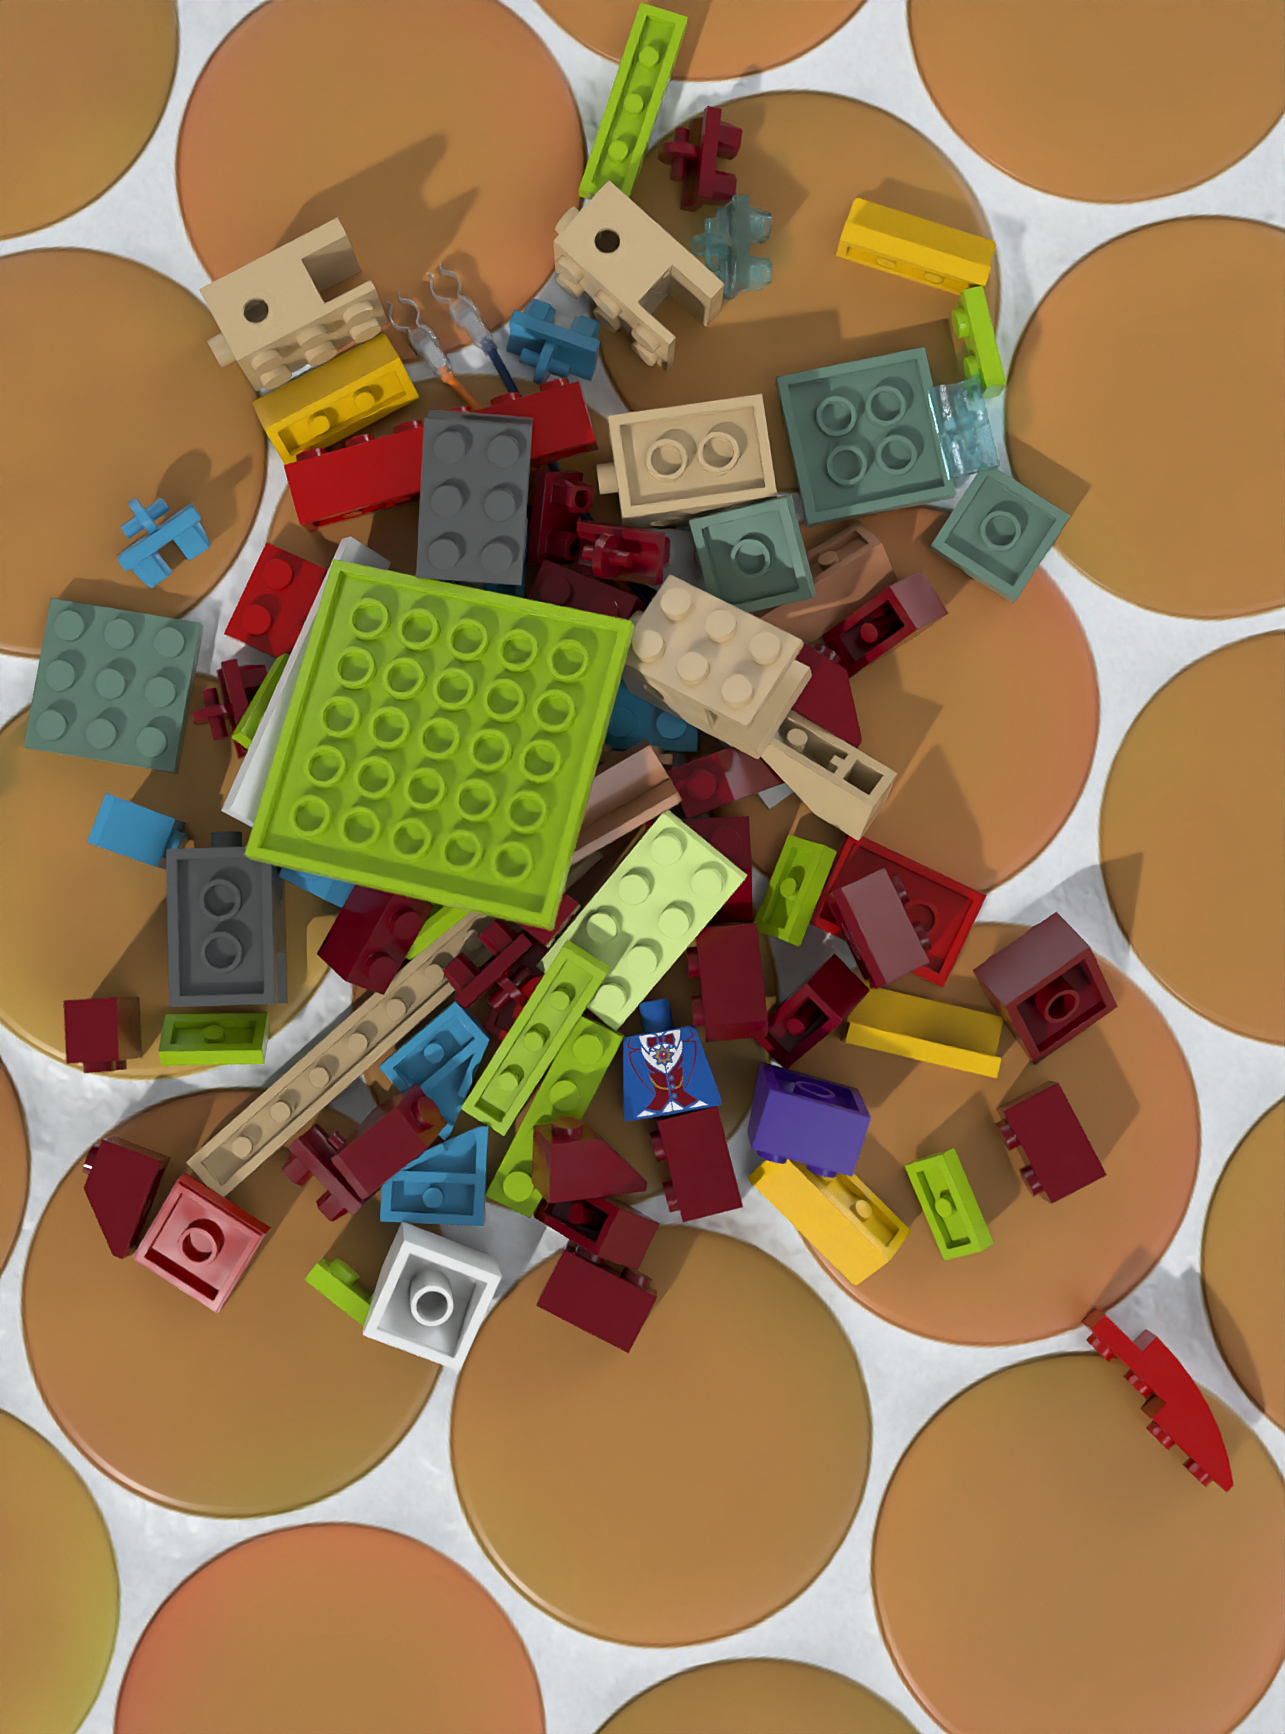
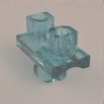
[690,194,772,300]
[928,376,1000,480]

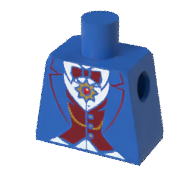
[623,998,722,1122]

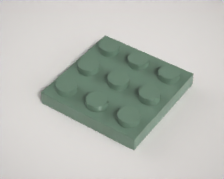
[775,347,957,528]
[24,598,204,774]

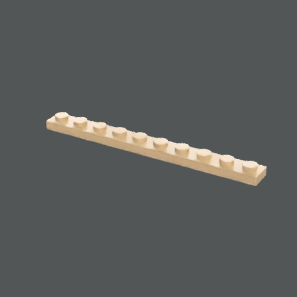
[186,850,604,1198]

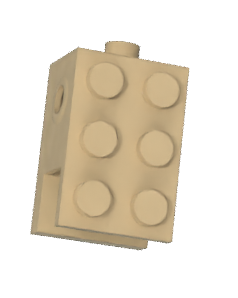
[553,180,725,371]
[199,217,389,391]
[596,394,777,529]
[622,574,812,759]

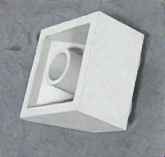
[362,1221,501,1371]

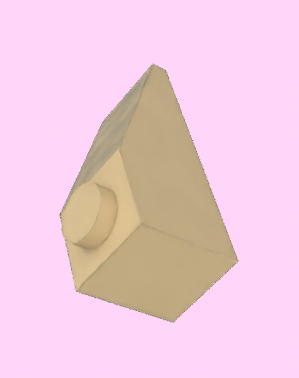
[761,709,898,841]

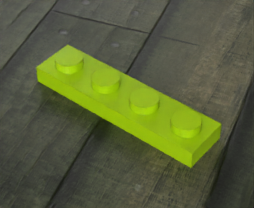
[579,2,688,200]
[461,940,611,1136]
[485,1013,624,1219]

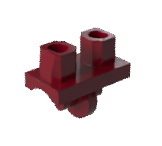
[657,106,742,212]
[527,470,594,565]
[575,520,670,586]
[192,659,268,759]
[442,919,535,1011]
[282,1123,380,1222]

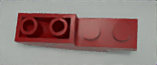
[1081,1307,1234,1493]

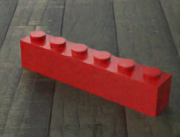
[283,378,599,531]

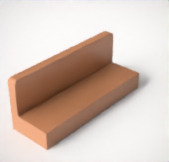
[748,520,898,644]
[570,738,682,866]

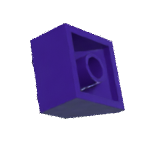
[747,1062,871,1178]

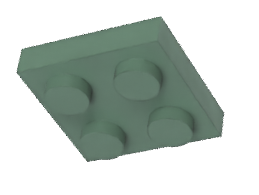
[928,461,1070,603]
[689,494,816,613]

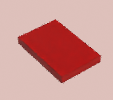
[809,834,987,987]

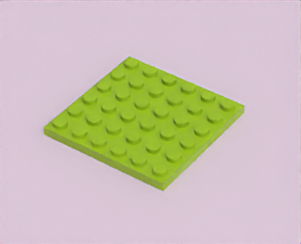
[245,559,635,930]

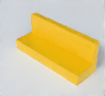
[836,198,996,295]
[252,333,420,465]
[841,985,1003,1078]
[748,1159,911,1285]

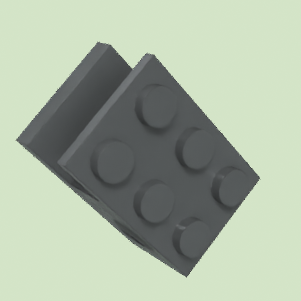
[416,409,533,590]
[166,831,288,1007]

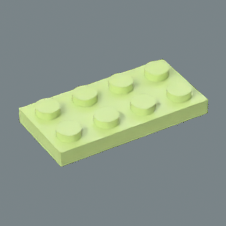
[537,810,747,1031]

